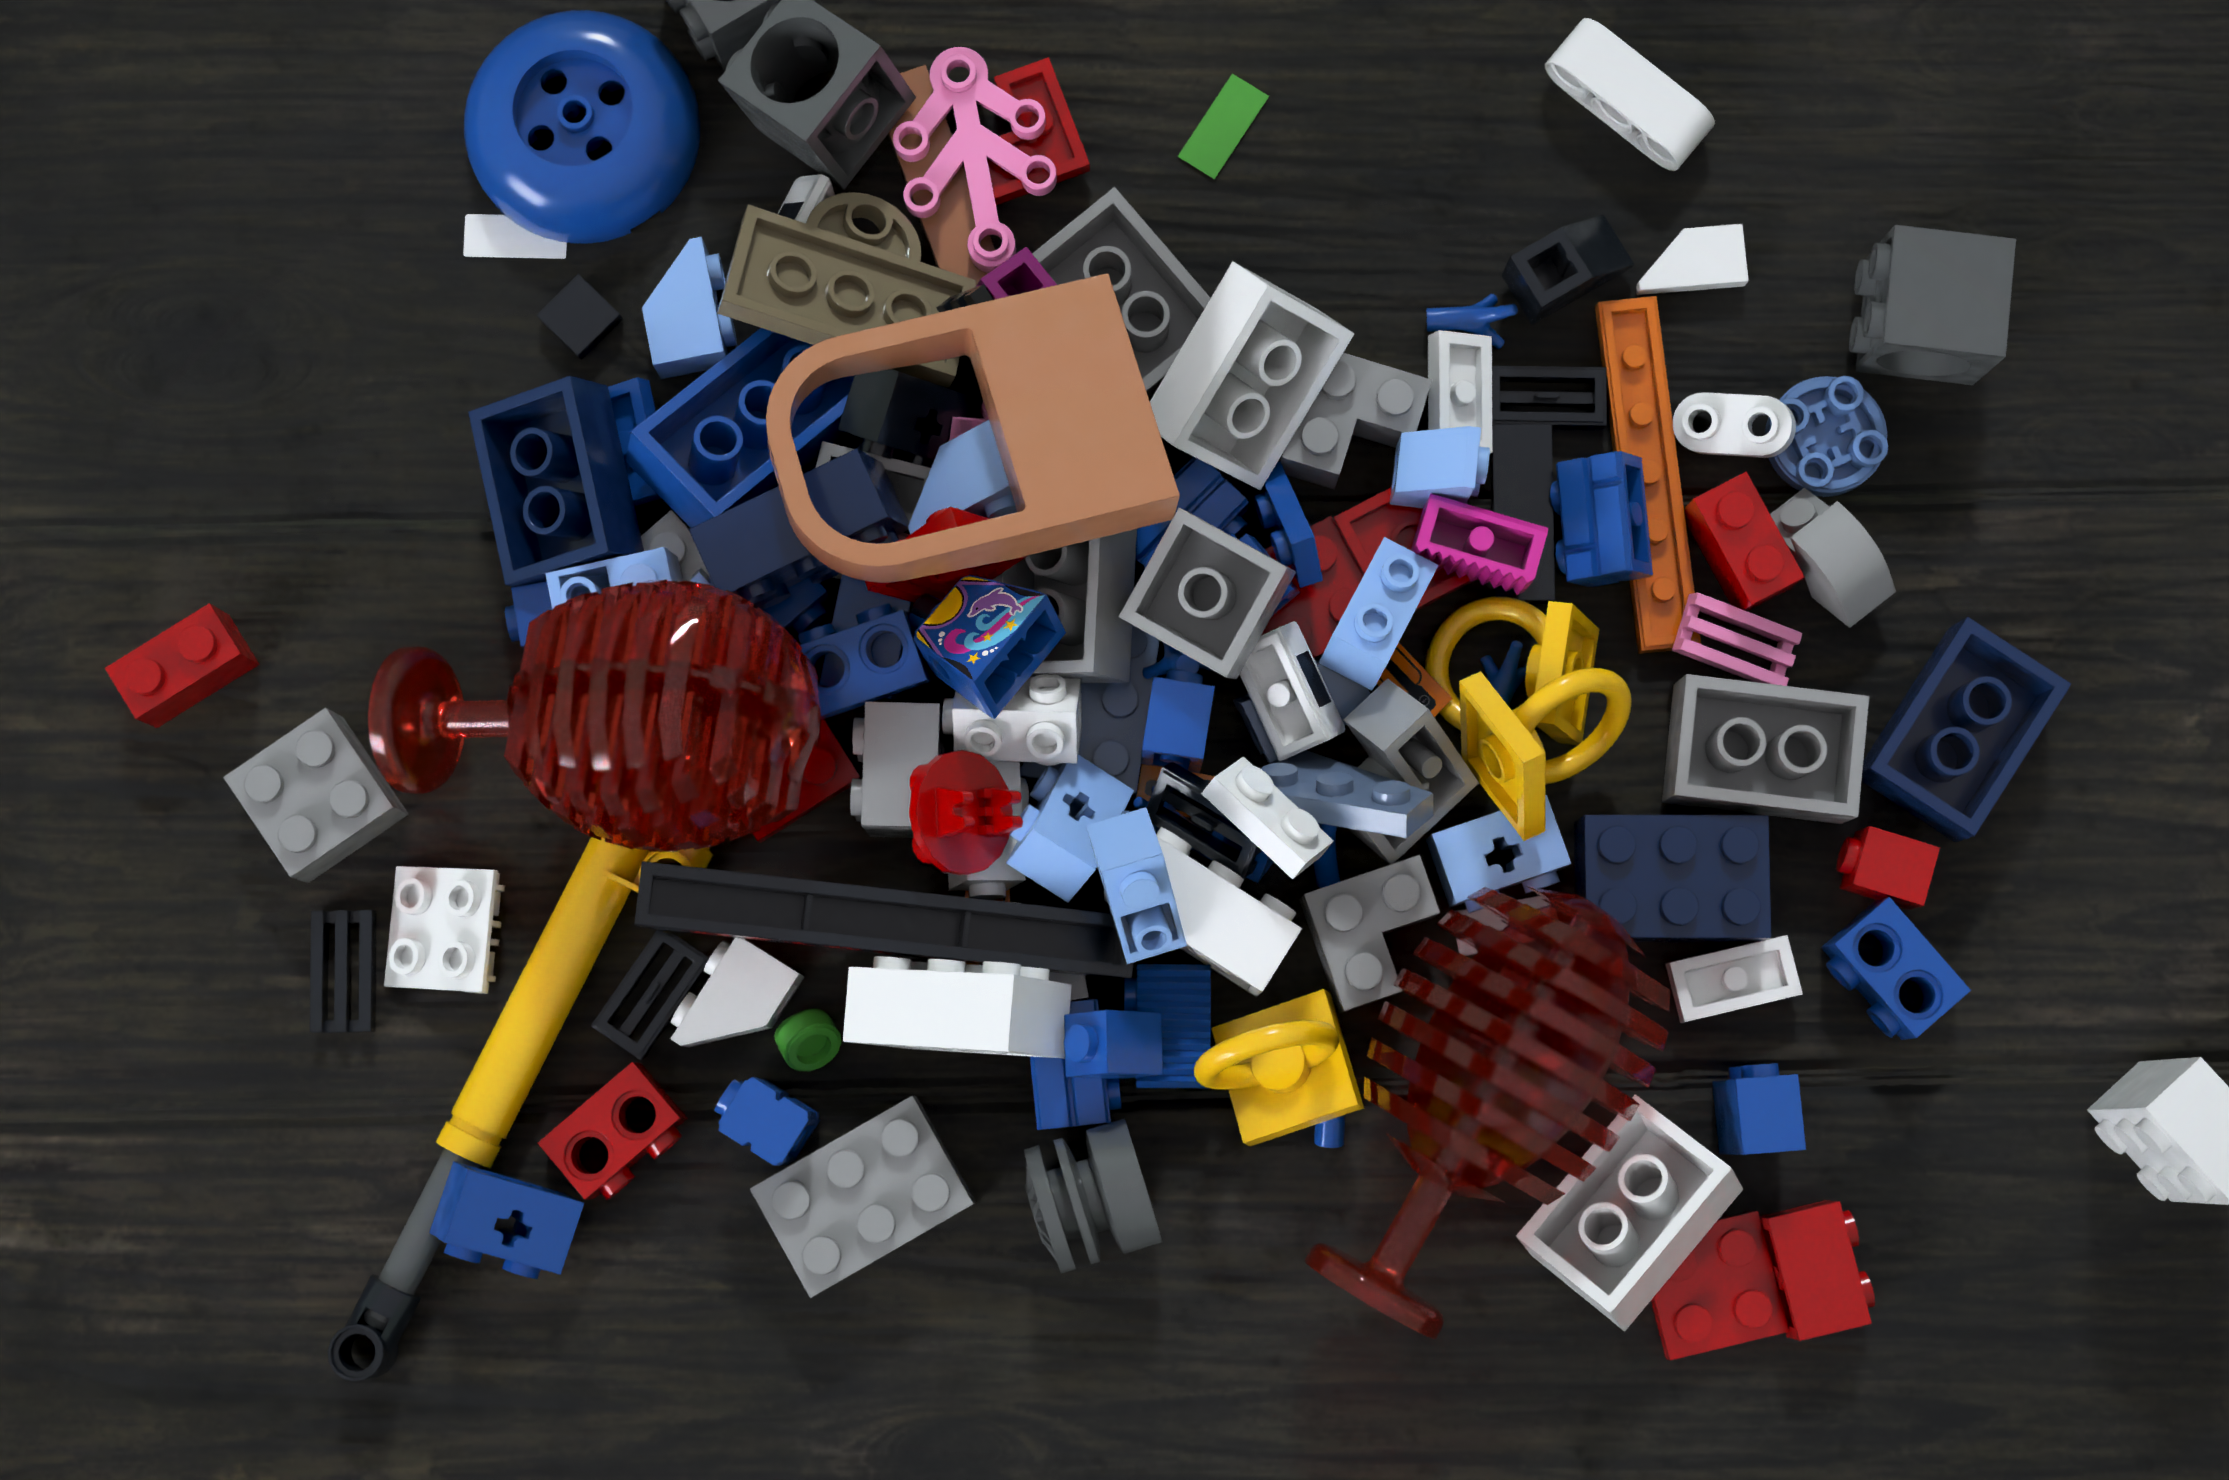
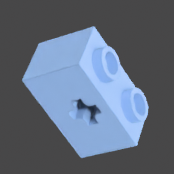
[1319,537,1439,691]
[1006,754,1134,903]
[1426,795,1571,913]

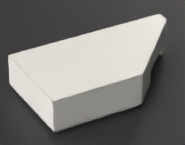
[1636,224,1749,295]

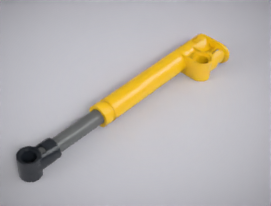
[328,758,739,1381]

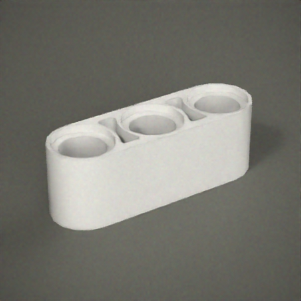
[1545,18,1715,171]

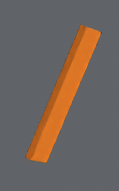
[1595,296,1701,654]

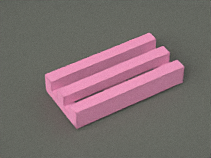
[1672,593,1803,686]

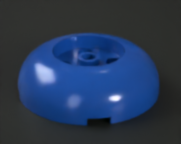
[464,10,701,244]

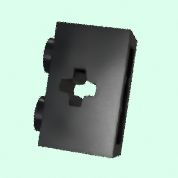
[838,369,983,468]

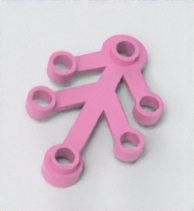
[893,47,1057,273]

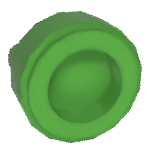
[774,1009,841,1071]

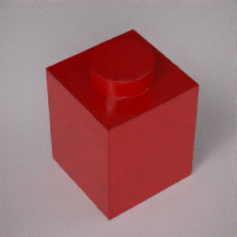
[1836,826,1940,910]

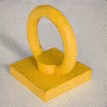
[1425,597,1599,745]
[1459,668,1631,841]
[1194,989,1364,1147]

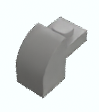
[1770,488,1896,628]

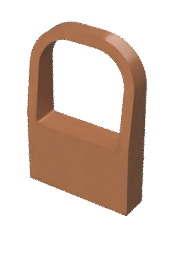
[766,273,1180,583]

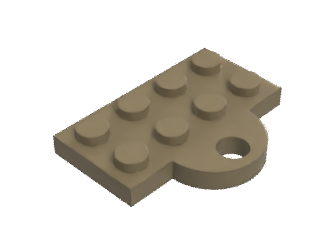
[717,192,976,388]

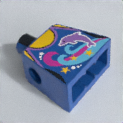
[909,575,1066,719]

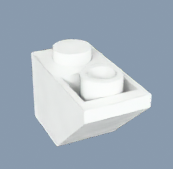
[670,938,804,1047]

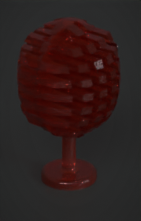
[368,579,821,852]
[1304,886,1670,1339]

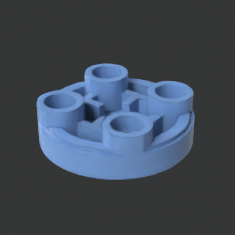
[1765,376,1888,497]

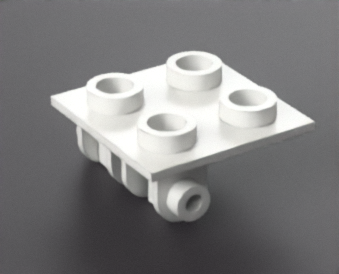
[384,866,505,994]

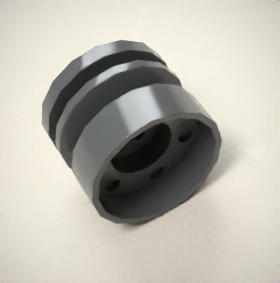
[1024,1118,1162,1274]

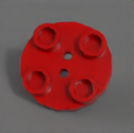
[909,750,1023,875]

